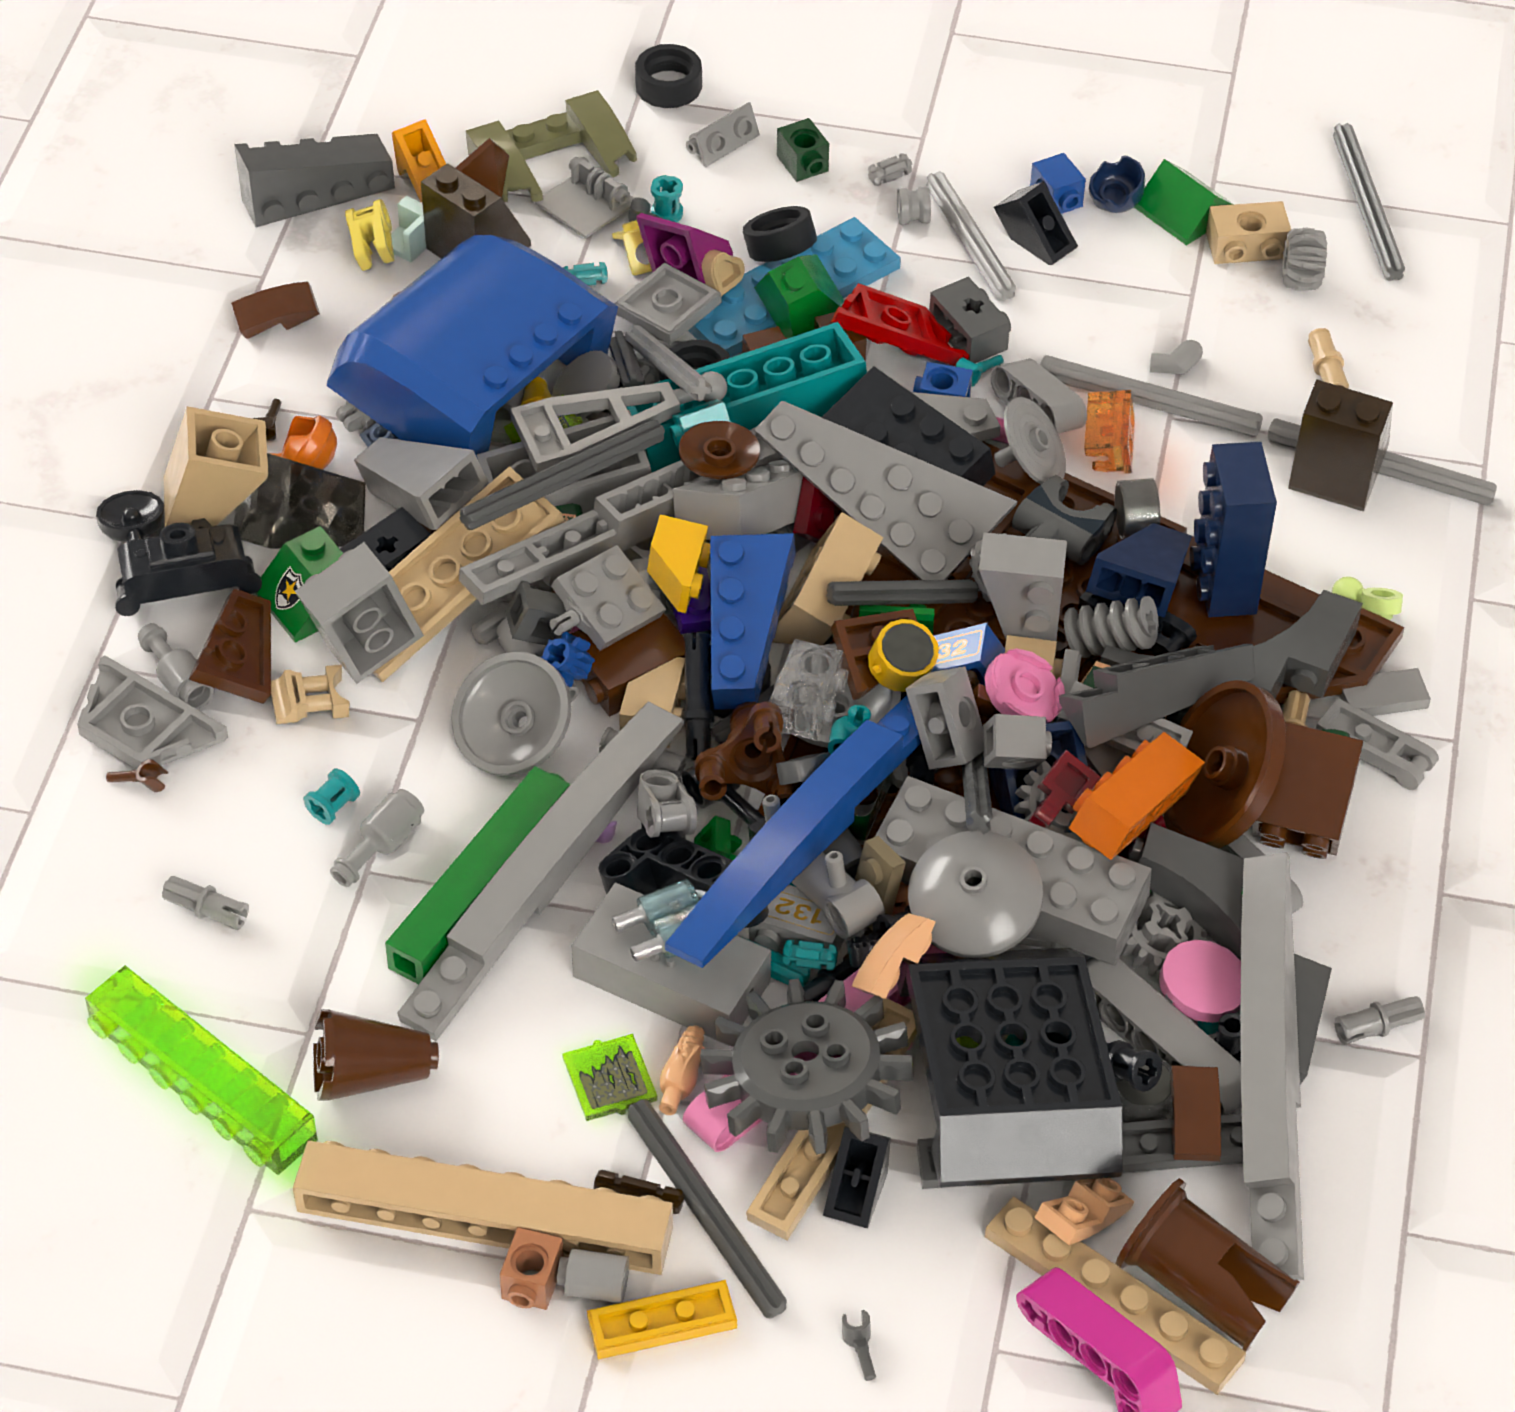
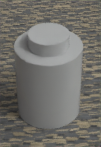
[557,1248,629,1303]

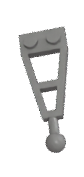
[510,371,727,473]

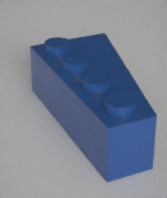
[710,533,796,709]

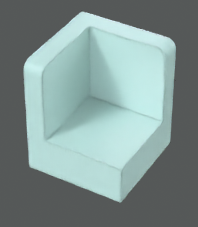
[391,196,426,262]

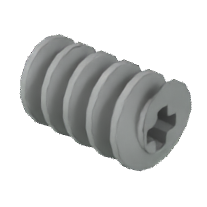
[1064,596,1159,658]

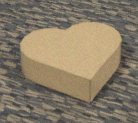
[702,250,745,297]

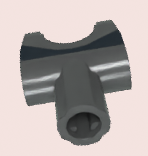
[1012,475,1117,565]

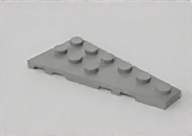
[755,401,1017,580]

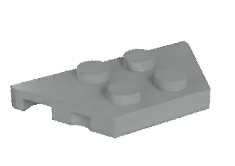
[77,655,228,769]

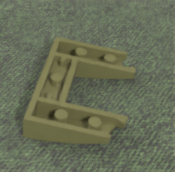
[465,90,637,202]

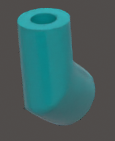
[828,705,871,754]

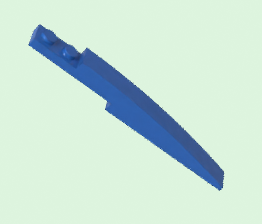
[665,695,922,968]

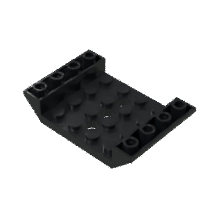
[897,948,1123,1188]

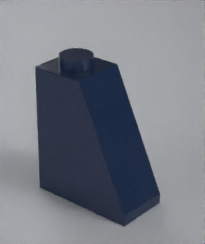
[1086,523,1192,618]

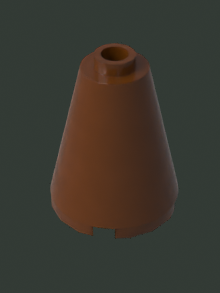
[313,1009,439,1101]

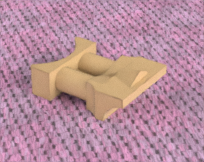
[271,665,350,724]

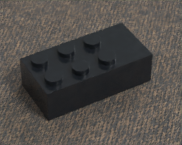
[822,366,996,486]

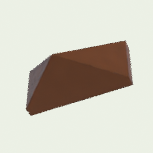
[455,138,509,198]

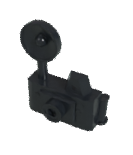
[96,490,262,616]

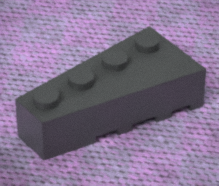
[234,134,395,227]

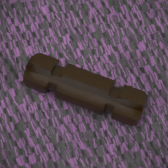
[593,1170,685,1214]

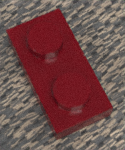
[793,476,835,543]

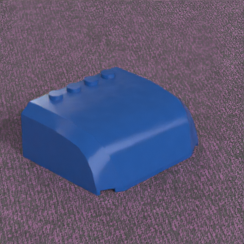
[327,235,618,459]

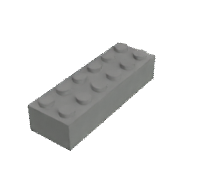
[875,776,1152,966]

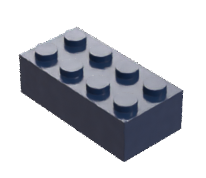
[1189,441,1277,617]

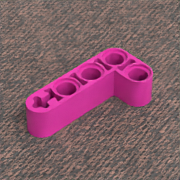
[1016,1267,1182,1412]

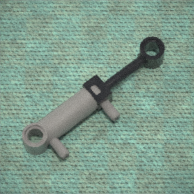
[682,765,885,939]

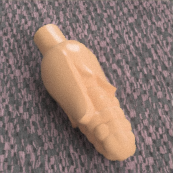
[659,1025,705,1115]

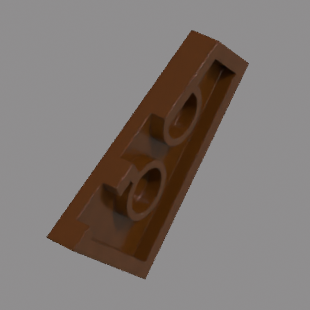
[188,588,271,704]

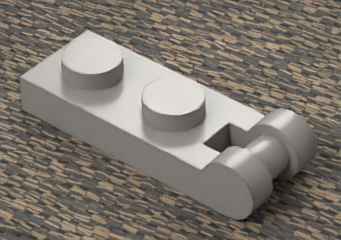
[1316,698,1439,790]

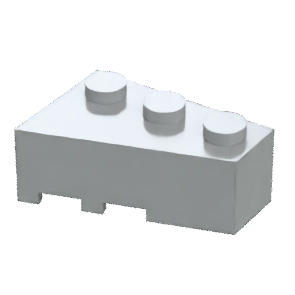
[979,532,1067,641]

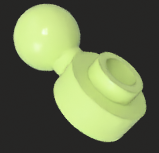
[1332,577,1403,620]

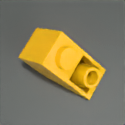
[647,514,710,613]

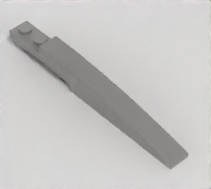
[459,427,784,605]
[397,701,684,1041]
[1240,852,1304,1280]

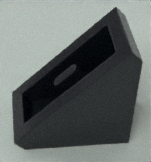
[823,1125,891,1228]

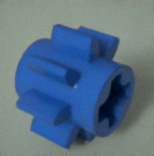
[541,632,595,687]

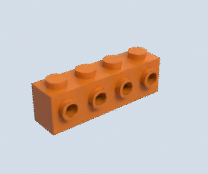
[1069,732,1206,860]

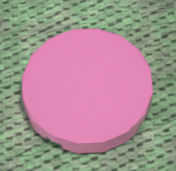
[984,648,1065,723]
[1159,940,1241,1023]

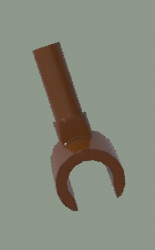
[106,759,168,792]

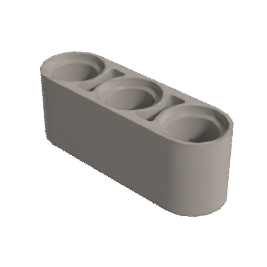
[991,358,1087,433]

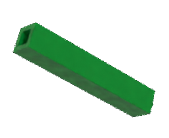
[385,766,570,985]

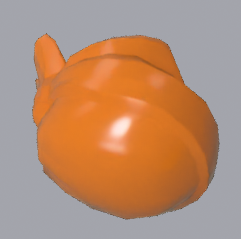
[267,415,337,478]

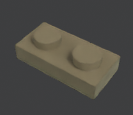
[855,836,906,931]

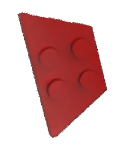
[831,283,969,367]

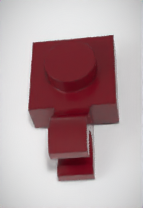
[1028,750,1101,828]

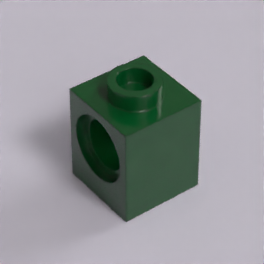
[777,118,830,182]

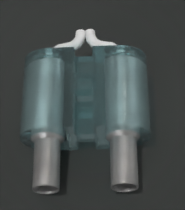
[612,879,706,962]

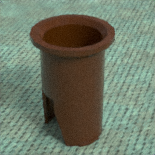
[1115,1178,1300,1352]

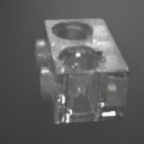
[769,639,849,741]

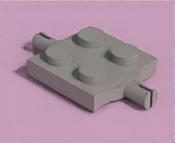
[550,545,666,651]

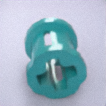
[650,175,683,223]
[303,768,360,825]

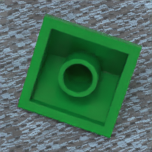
[1134,159,1234,246]

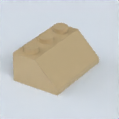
[772,512,884,646]

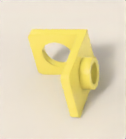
[612,220,652,275]

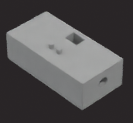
[571,882,771,1046]

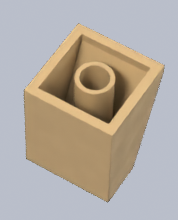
[163,406,268,527]

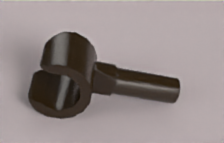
[252,399,282,440]

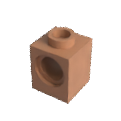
[500,1227,564,1310]

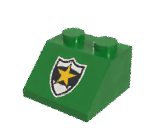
[255,526,343,643]

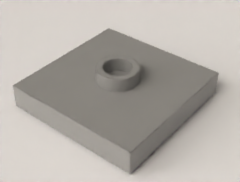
[614,263,722,344]

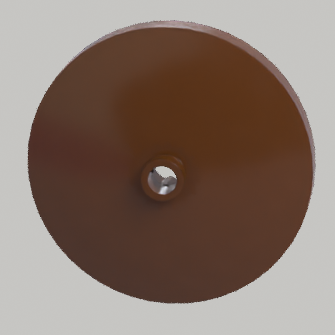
[1163,680,1286,849]

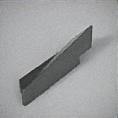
[1059,644,1255,748]

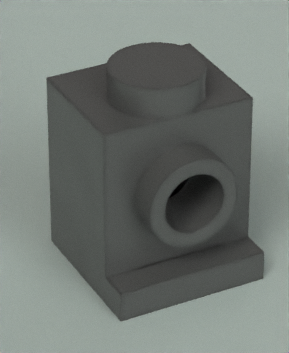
[505,581,572,646]

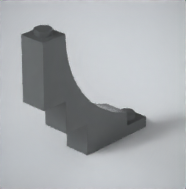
[1127,823,1332,1085]

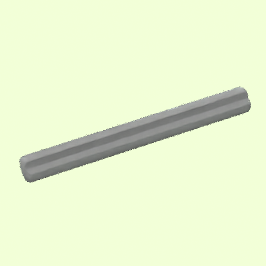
[926,171,1016,301]

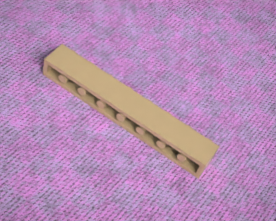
[293,1140,673,1275]

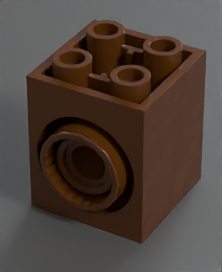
[1252,722,1364,859]

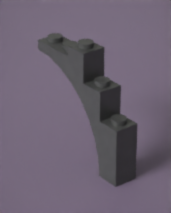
[1100,590,1363,725]

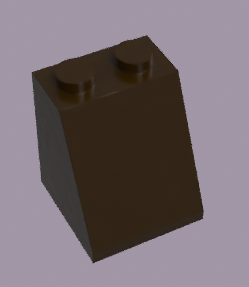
[421,163,531,259]
[1288,379,1393,512]

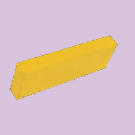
[587,1280,737,1360]

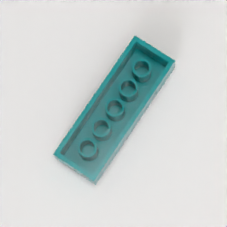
[626,322,867,472]

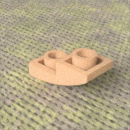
[852,913,936,999]
[1034,1178,1134,1245]

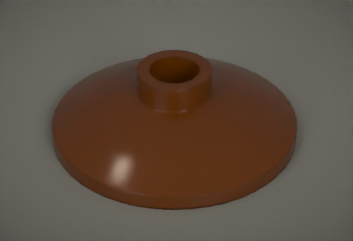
[679,421,760,479]

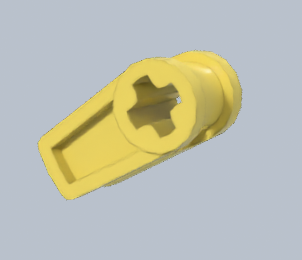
[345,199,394,271]

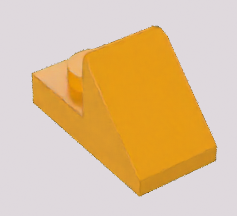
[392,119,446,202]

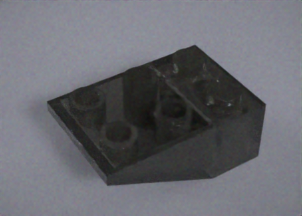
[234,453,366,549]

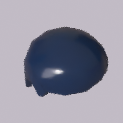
[1088,155,1146,213]

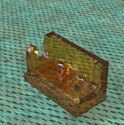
[1084,390,1135,474]

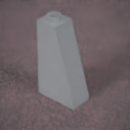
[354,437,489,530]

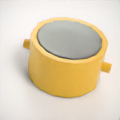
[868,619,939,692]

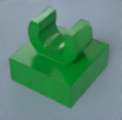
[694,815,742,860]

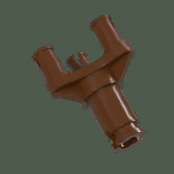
[695,702,800,806]

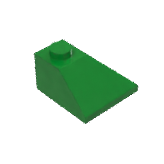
[754,254,845,339]

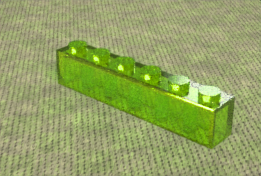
[85,965,318,1175]

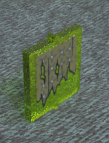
[562,1034,658,1121]

